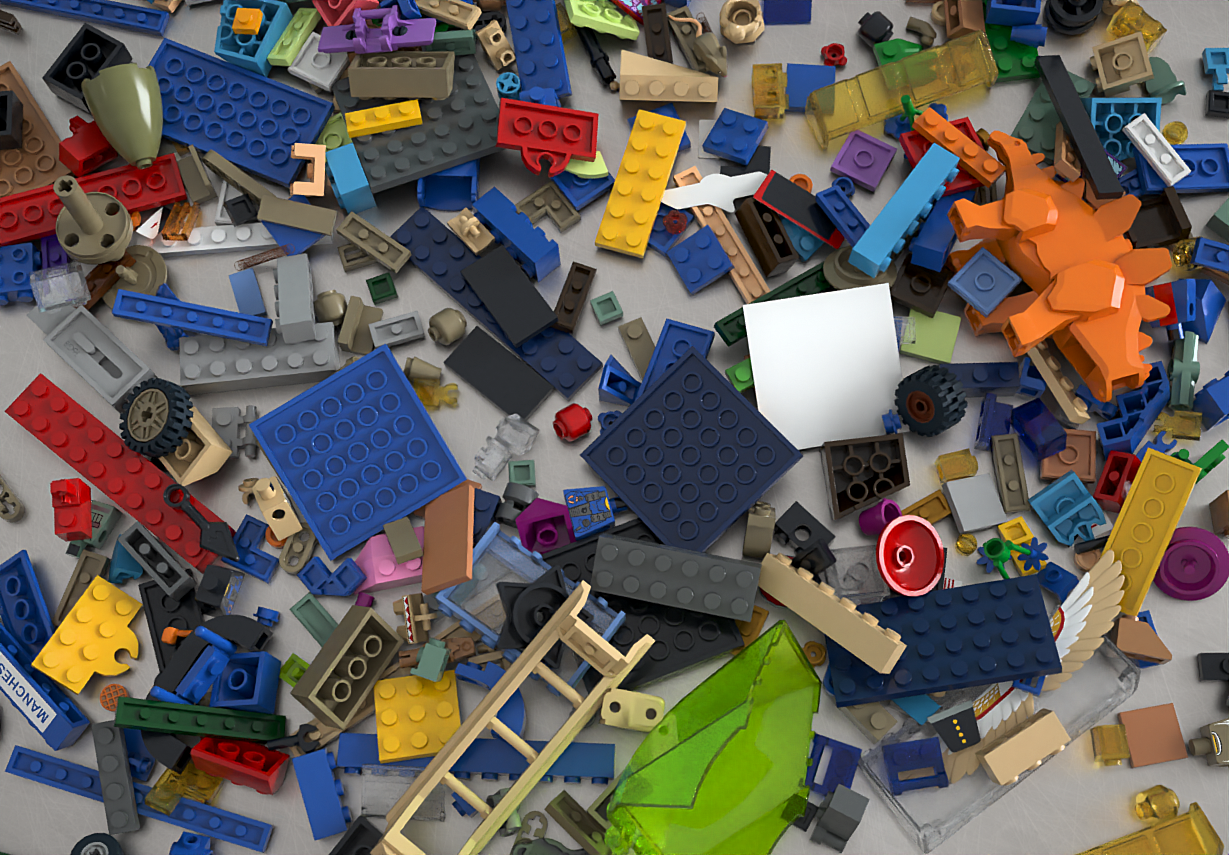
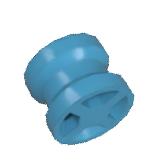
[496,72,521,100]

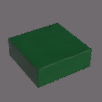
[366,272,398,305]

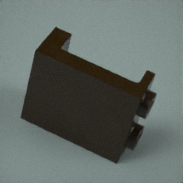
[1123,186,1192,249]

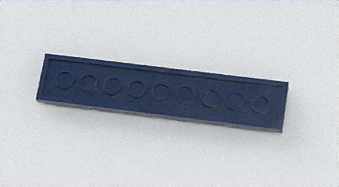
[390,206,603,401]

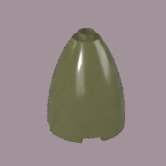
[81,63,163,169]

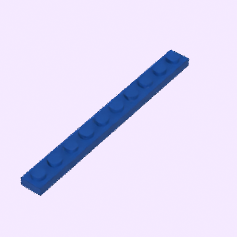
[5,745,274,853]

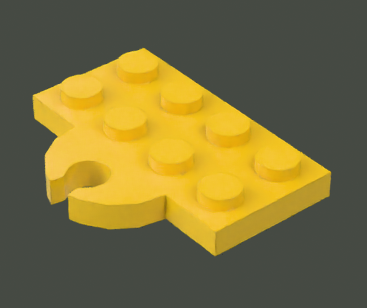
[31,575,143,695]

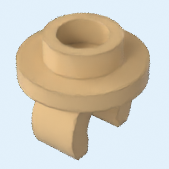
[238,478,259,504]

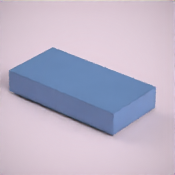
[229,268,268,317]

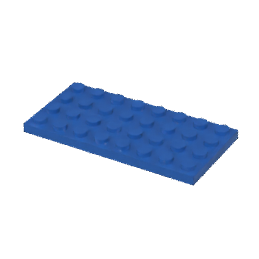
[148,38,335,188]

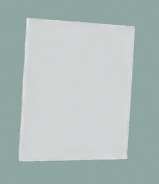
[743,283,910,450]

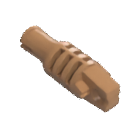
[399,637,476,669]

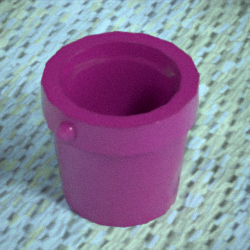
[859,498,902,536]

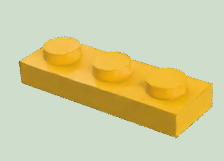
[345,99,423,138]

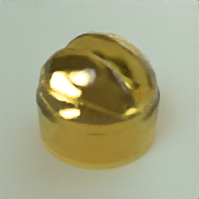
[955,533,977,556]

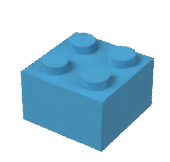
[325,143,376,215]

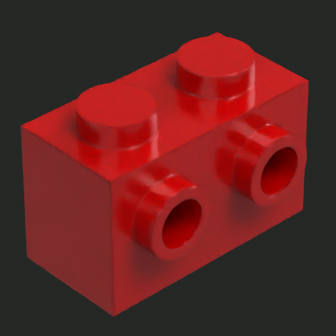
[1093,450,1142,513]

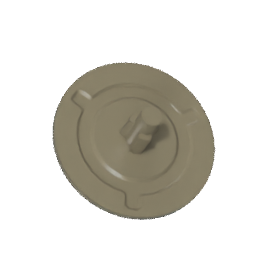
[102,245,167,309]
[823,245,897,290]

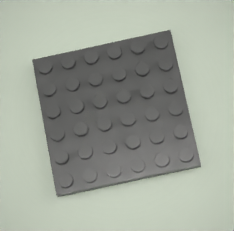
[332,54,506,194]

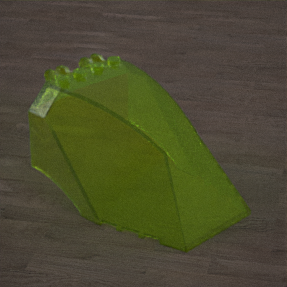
[604,620,822,855]

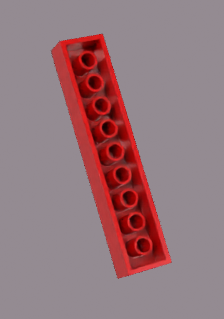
[4,373,236,574]

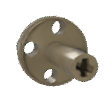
[53,175,133,265]

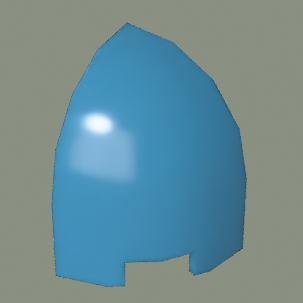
[108,534,143,584]

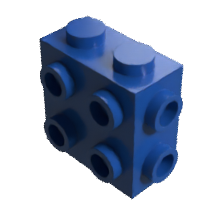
[0,243,44,306]

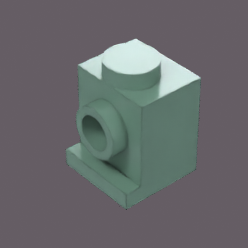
[410,637,452,682]

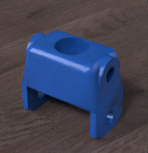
[417,158,480,211]

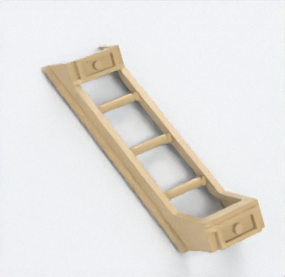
[370,580,655,855]

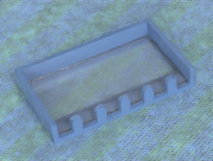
[435,522,626,697]

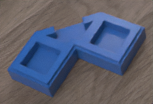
[297,557,367,596]

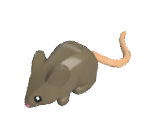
[668,15,727,77]

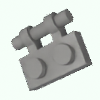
[212,405,259,459]

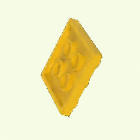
[373,670,461,764]

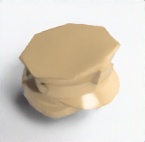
[719,0,765,44]

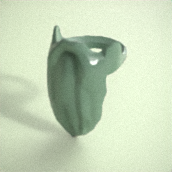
[1145,57,1187,104]

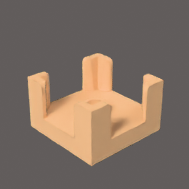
[289,143,326,197]

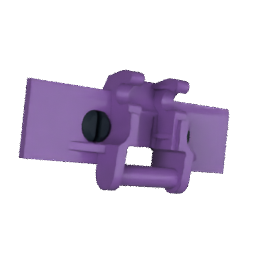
[318,5,437,54]

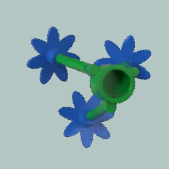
[976,537,1049,579]

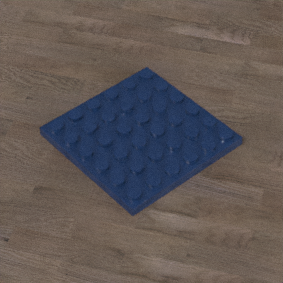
[580,346,803,553]

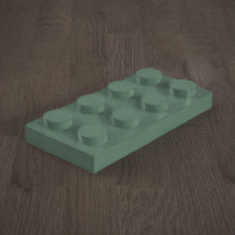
[1011,71,1096,165]

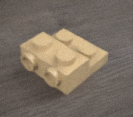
[1090,31,1154,98]

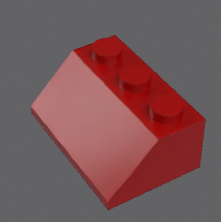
[190,737,290,795]

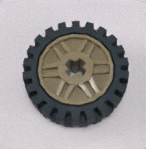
[119,378,194,458]

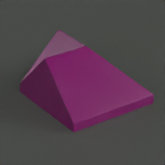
[515,498,576,554]

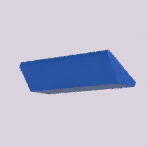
[0,550,55,660]

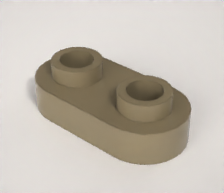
[279,522,317,574]

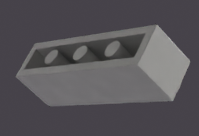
[273,253,316,344]

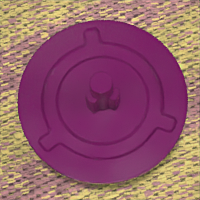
[1153,527,1229,601]

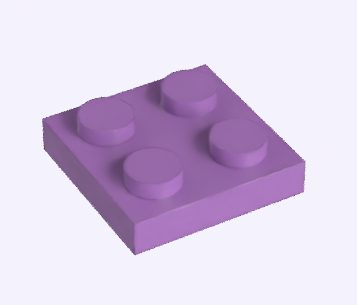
[830,128,897,192]

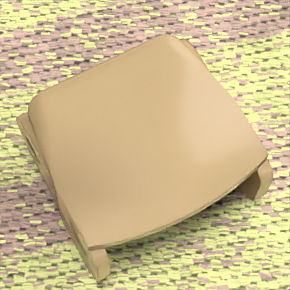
[598,688,665,733]

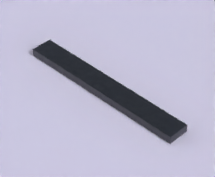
[1034,55,1124,200]

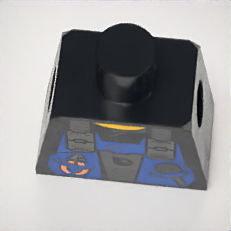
[195,564,245,617]

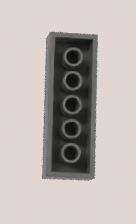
[590,533,762,622]

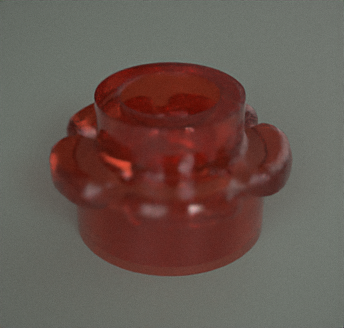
[663,210,688,234]

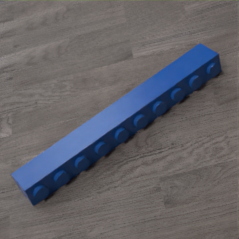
[337,733,615,785]

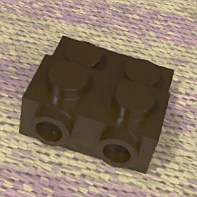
[890,252,955,318]

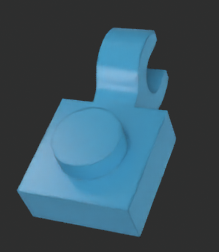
[1202,48,1229,91]

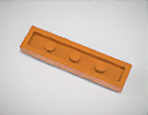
[912,107,1007,188]

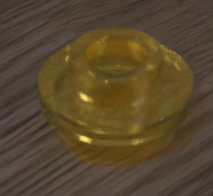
[1162,121,1188,145]

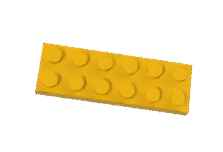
[595,109,686,259]
[1100,448,1201,617]

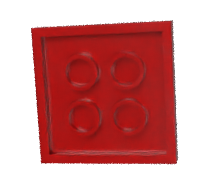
[898,117,996,197]

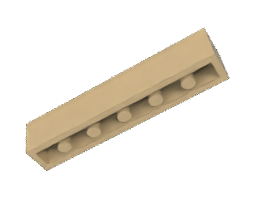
[758,553,907,674]

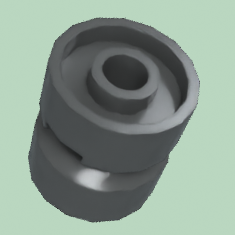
[494,482,539,529]

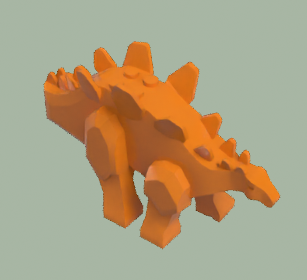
[944,131,1172,403]

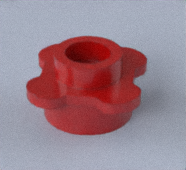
[821,43,847,66]

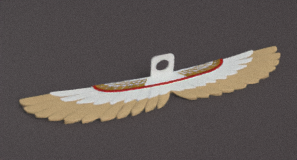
[891,550,1125,790]

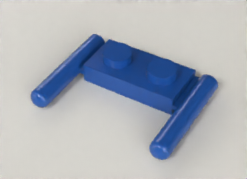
[150,626,237,705]

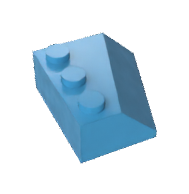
[214,0,294,77]
[1080,97,1162,164]

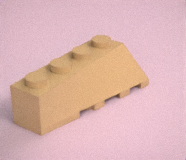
[619,49,718,102]

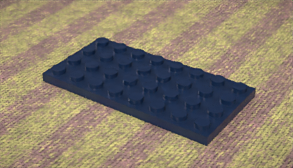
[824,574,1062,708]

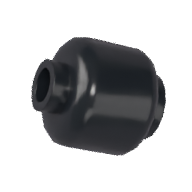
[858,11,894,47]

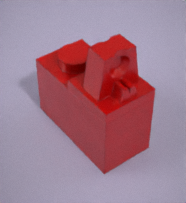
[59,115,118,178]
[50,478,92,542]

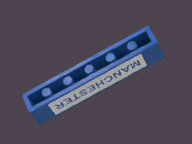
[0,623,90,751]

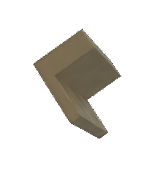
[177,144,218,206]
[338,296,383,355]

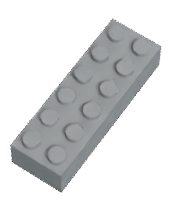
[179,322,340,396]

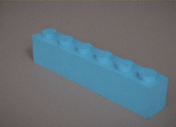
[848,143,960,278]

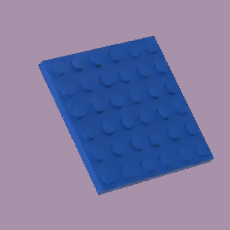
[249,343,467,561]

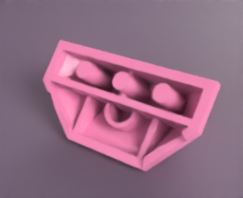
[354,526,424,596]

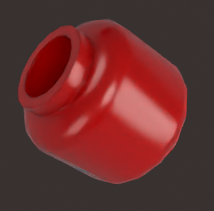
[553,403,593,442]

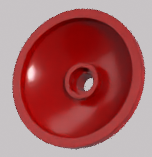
[876,515,944,597]

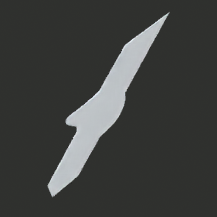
[661,171,767,213]

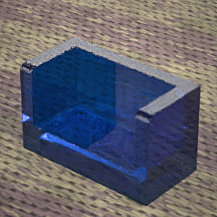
[1011,398,1067,461]

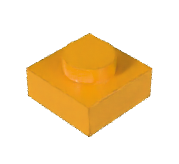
[232,8,263,35]

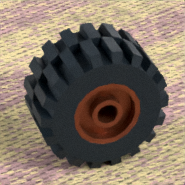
[894,365,968,437]

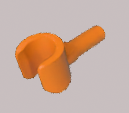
[161,627,193,645]

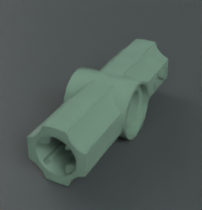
[1167,331,1200,411]

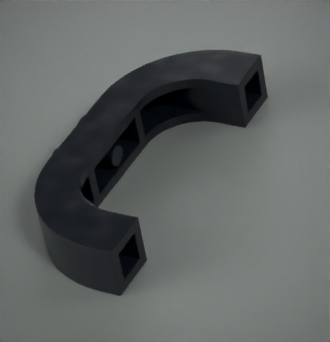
[141,615,273,775]

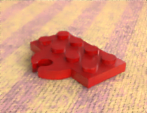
[496,98,599,177]

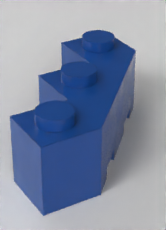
[1096,361,1170,461]

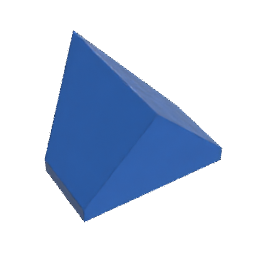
[598,355,641,407]

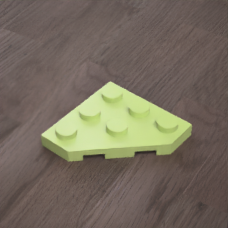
[564,0,640,40]

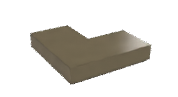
[515,180,581,233]

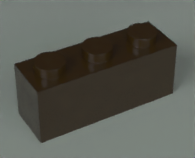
[735,197,799,278]

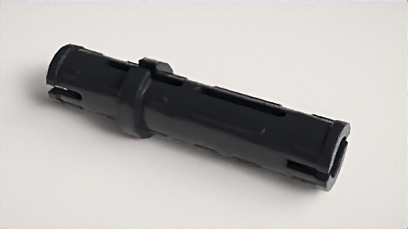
[574,25,616,85]

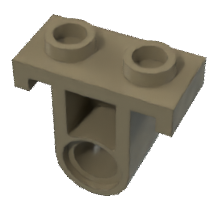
[742,501,776,559]

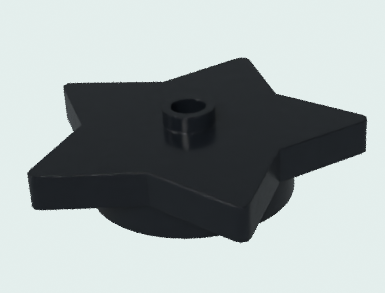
[495,565,594,670]

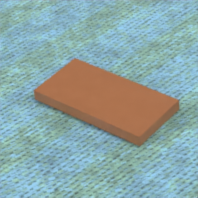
[421,485,475,595]

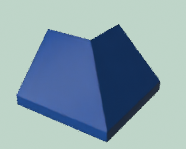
[1177,279,1226,344]

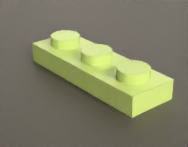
[267,8,322,66]

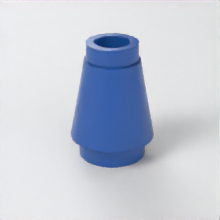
[1010,24,1048,49]

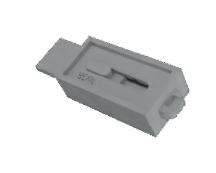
[27,289,158,414]

